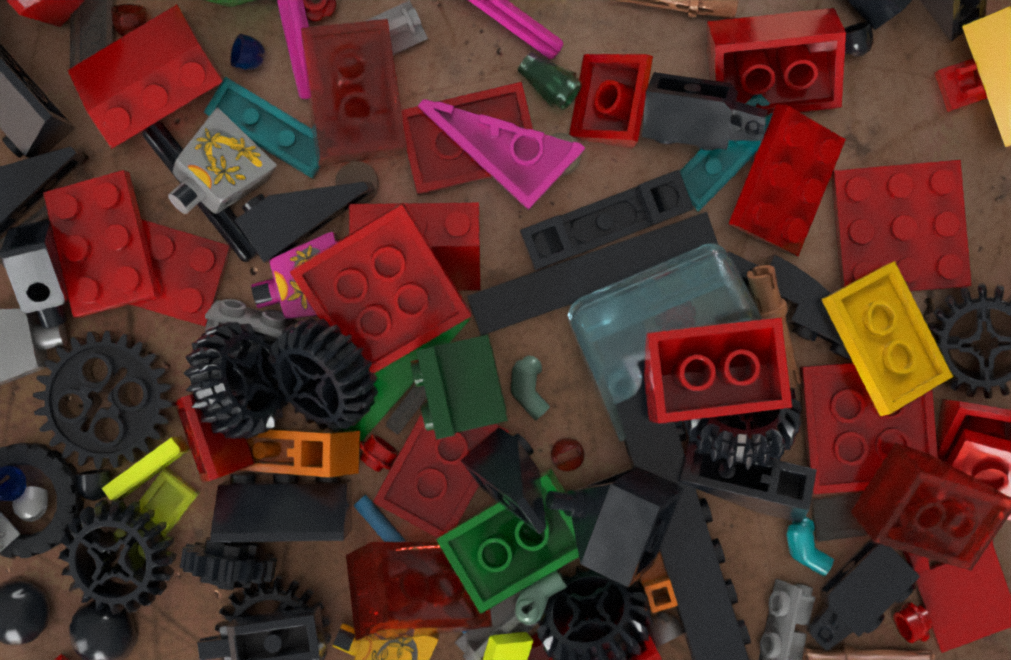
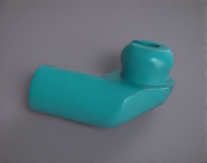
[786,516,834,577]

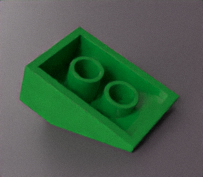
[436,468,579,614]

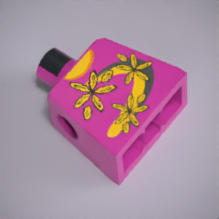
[251,232,339,319]

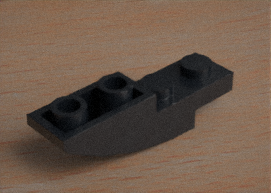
[715,251,852,361]

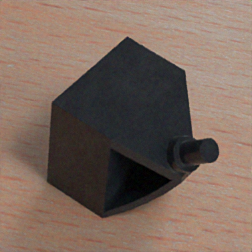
[545,467,684,587]

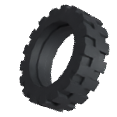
[0,443,84,558]

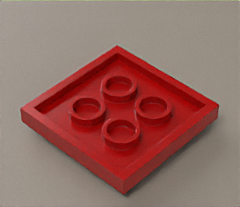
[831,160,972,291]
[290,202,471,373]
[800,363,940,495]

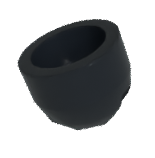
[844,22,874,57]
[75,469,112,501]

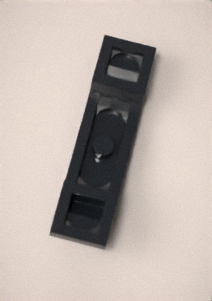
[519,169,694,270]

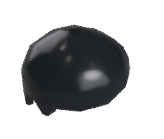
[0,580,51,645]
[69,600,138,660]

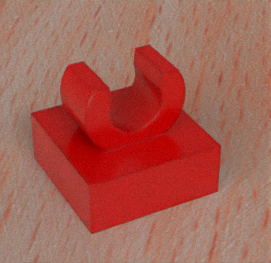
[934,58,988,112]

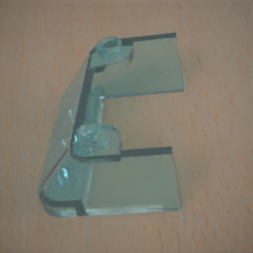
[568,244,762,442]

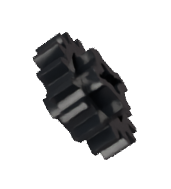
[180,537,277,590]

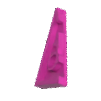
[418,99,585,210]

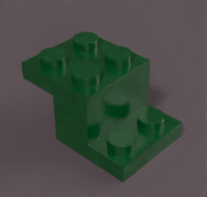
[411,334,508,440]

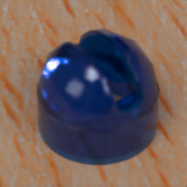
[230,34,265,70]
[0,466,26,501]

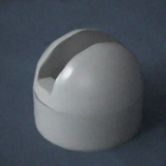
[12,486,48,522]
[647,612,685,648]

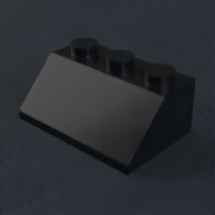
[0,43,75,158]
[210,473,352,542]

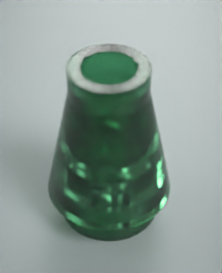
[518,52,583,110]

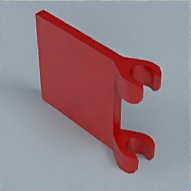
[901,517,1011,653]

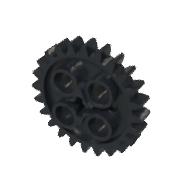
[33,331,176,469]

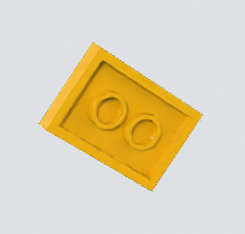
[821,261,953,416]

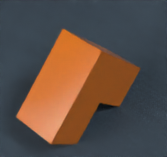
[639,551,678,613]

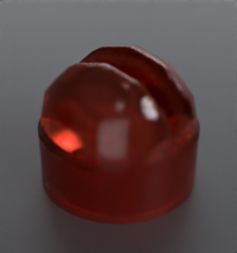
[111,4,147,37]
[550,437,585,472]

